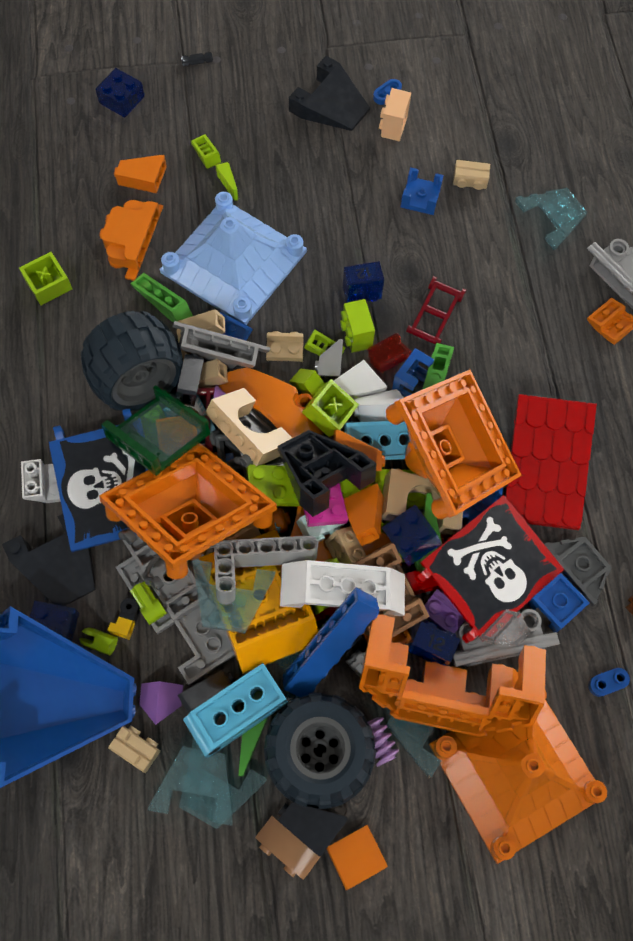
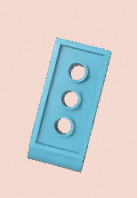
[344,421,410,460]
[183,663,289,758]

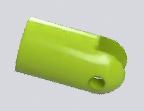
[79,627,118,655]

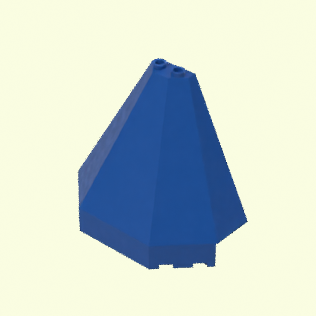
[0,606,137,788]

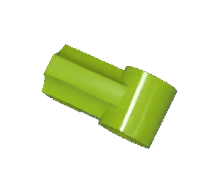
[130,581,167,625]

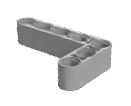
[214,536,318,605]

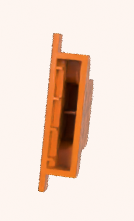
[100,200,163,281]

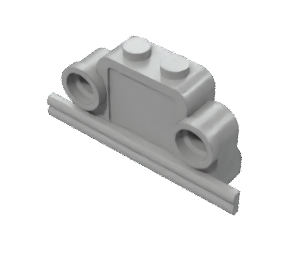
[587,239,633,309]
[172,321,270,370]
[452,609,560,667]

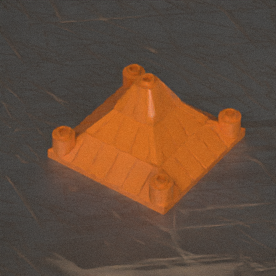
[386,370,522,519]
[99,443,277,580]
[428,690,607,864]

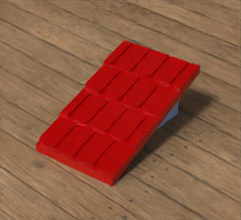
[505,394,597,530]

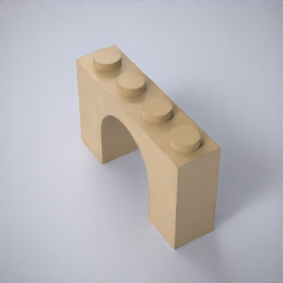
[177,309,228,388]
[205,388,292,466]
[382,469,463,537]

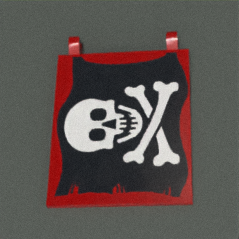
[415,495,564,643]

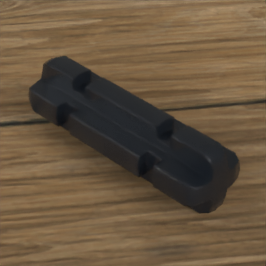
[181,52,213,66]

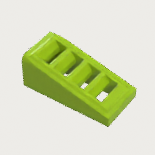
[191,134,221,169]
[216,162,238,201]
[304,329,345,356]

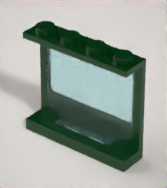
[101,385,210,476]

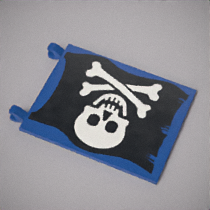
[49,409,148,552]

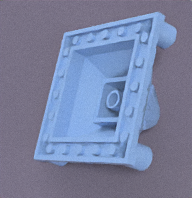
[160,192,307,325]

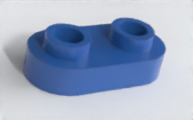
[373,79,402,105]
[588,668,630,697]

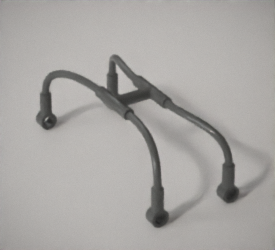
[118,454,253,591]

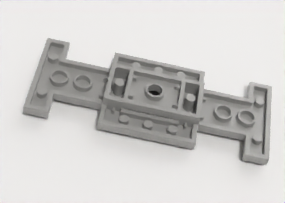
[116,535,236,686]

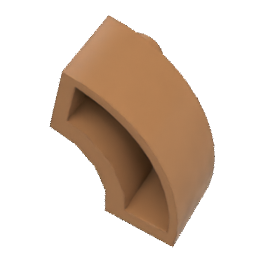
[255,816,320,880]

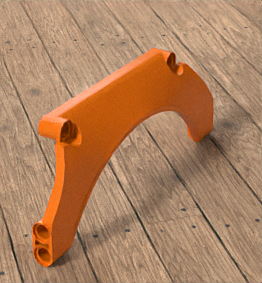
[218,367,344,601]

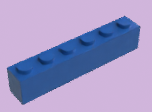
[283,587,380,697]

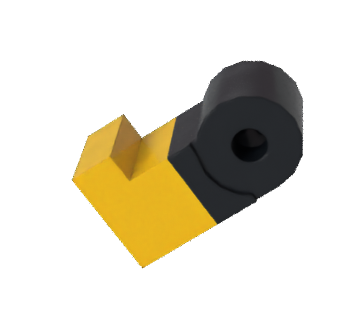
[108,598,140,640]

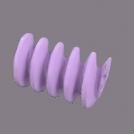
[368,717,399,767]

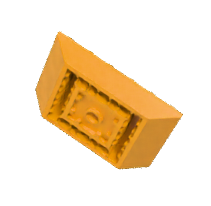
[199,530,319,674]

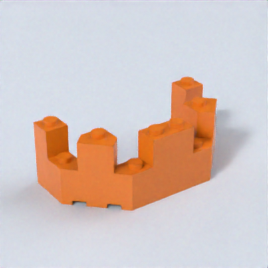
[359,614,546,737]

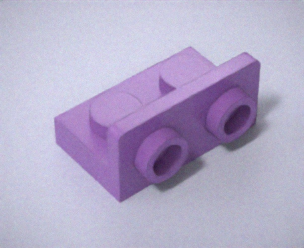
[424,589,465,637]

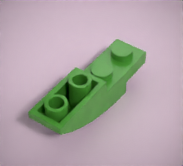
[422,343,454,390]

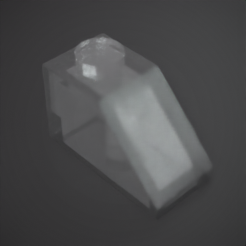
[480,609,531,646]

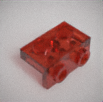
[367,333,412,373]

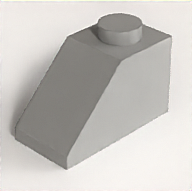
[315,339,343,377]

